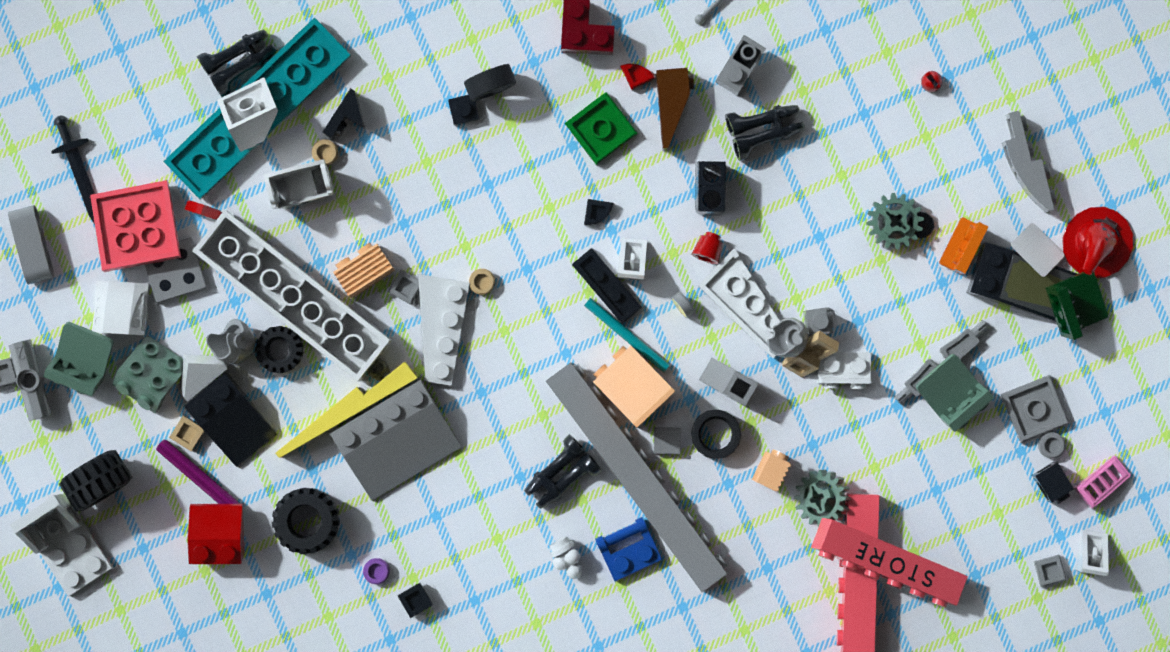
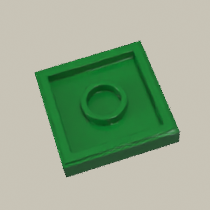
[565,92,638,165]

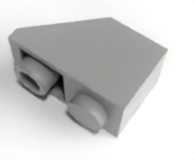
[715,35,766,96]
[699,358,759,406]

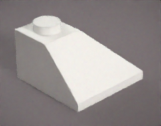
[217,78,278,152]

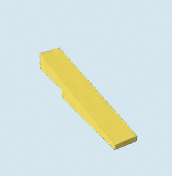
[275,362,419,458]

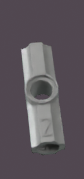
[8,339,52,421]

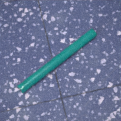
[584,298,670,373]

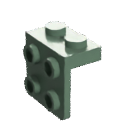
[43,322,114,397]
[112,336,183,414]
[916,354,994,432]

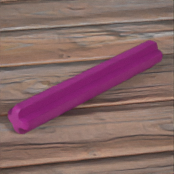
[156,440,241,504]

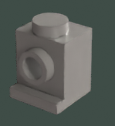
[803,307,834,337]

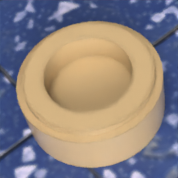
[312,139,338,166]
[469,269,495,295]

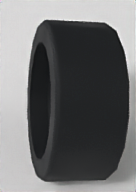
[464,64,516,102]
[691,409,741,459]

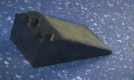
[966,242,1078,322]

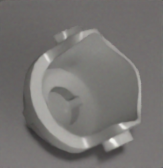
[206,319,256,365]

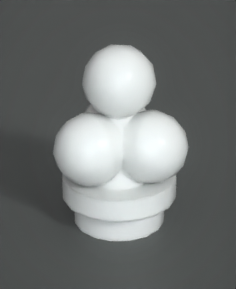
[549,536,582,579]

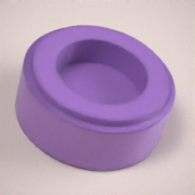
[363,558,390,584]

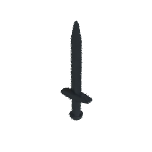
[51,115,95,225]

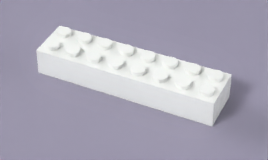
[192,210,392,381]

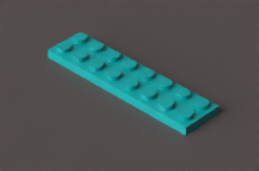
[163,17,351,200]

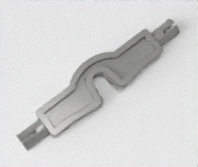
[894,320,990,405]

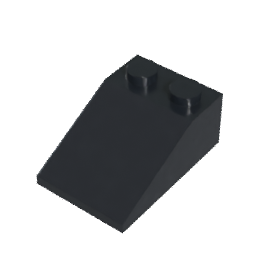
[184,373,277,467]

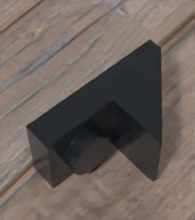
[322,88,365,140]

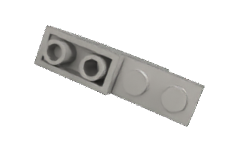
[1002,111,1057,213]

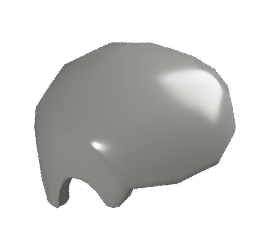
[767,318,808,358]

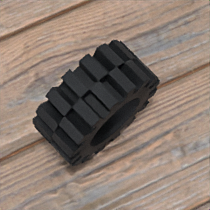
[255,326,304,373]

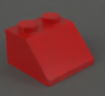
[187,504,245,564]

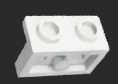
[818,352,872,389]

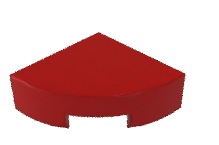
[620,63,655,90]
[184,200,222,220]

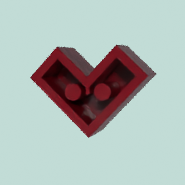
[561,0,615,55]

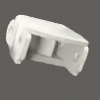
[264,159,334,209]

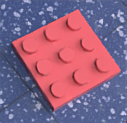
[90,180,181,272]

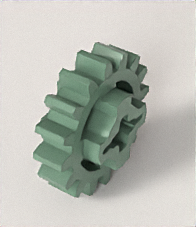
[866,193,924,250]
[794,470,851,527]

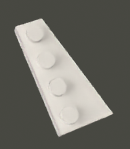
[698,248,780,358]
[418,274,470,386]

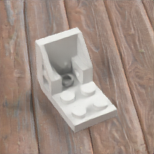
[10,494,113,597]

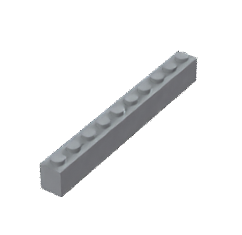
[546,362,728,592]

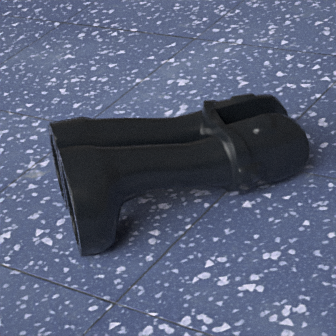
[196,29,277,97]
[725,105,805,161]
[524,434,602,509]

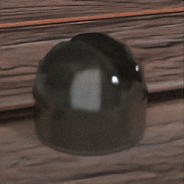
[367,358,390,381]

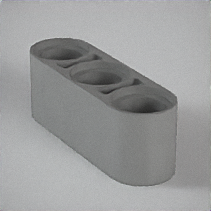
[8,205,54,285]

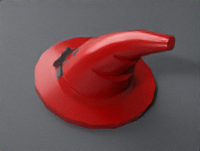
[1062,207,1133,278]

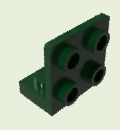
[1045,272,1108,340]

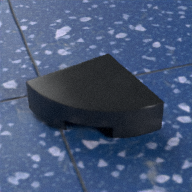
[584,199,613,225]

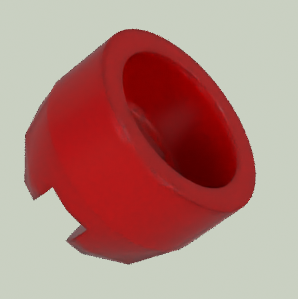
[921,71,943,92]

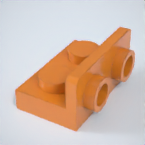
[939,217,988,275]

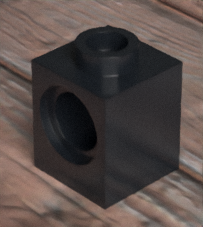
[1032,461,1074,504]

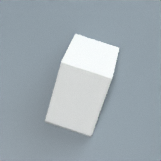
[617,238,647,281]
[180,355,228,402]
[1075,530,1109,576]

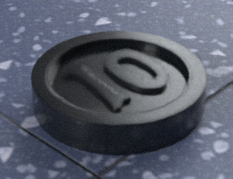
[908,212,934,238]

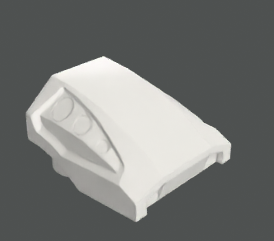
[91,281,150,336]

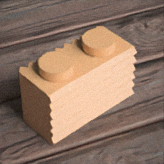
[333,243,395,299]
[752,449,791,491]

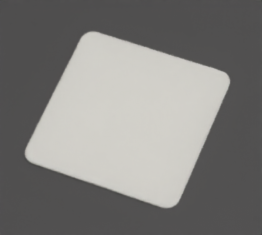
[1011,223,1064,277]

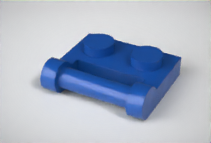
[595,517,662,581]

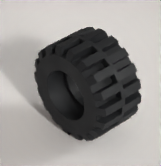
[59,450,132,512]
[272,488,340,555]

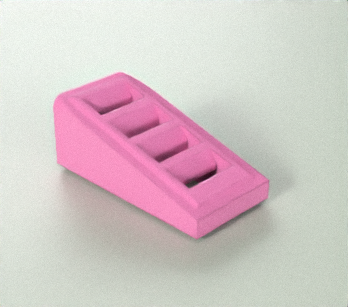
[1074,455,1131,509]

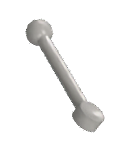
[694,0,723,25]

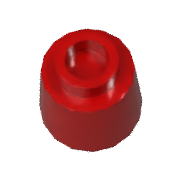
[691,232,723,264]

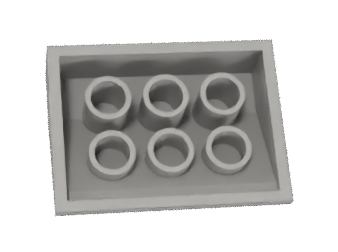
[330,380,461,500]

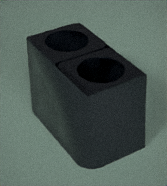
[695,161,726,216]

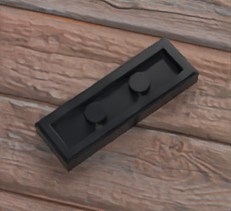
[572,248,642,324]

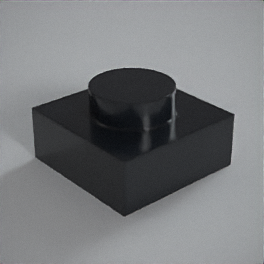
[448,95,480,126]
[397,582,434,618]

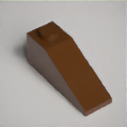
[656,67,694,150]

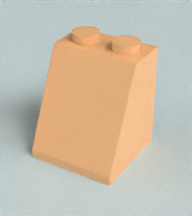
[593,346,675,428]

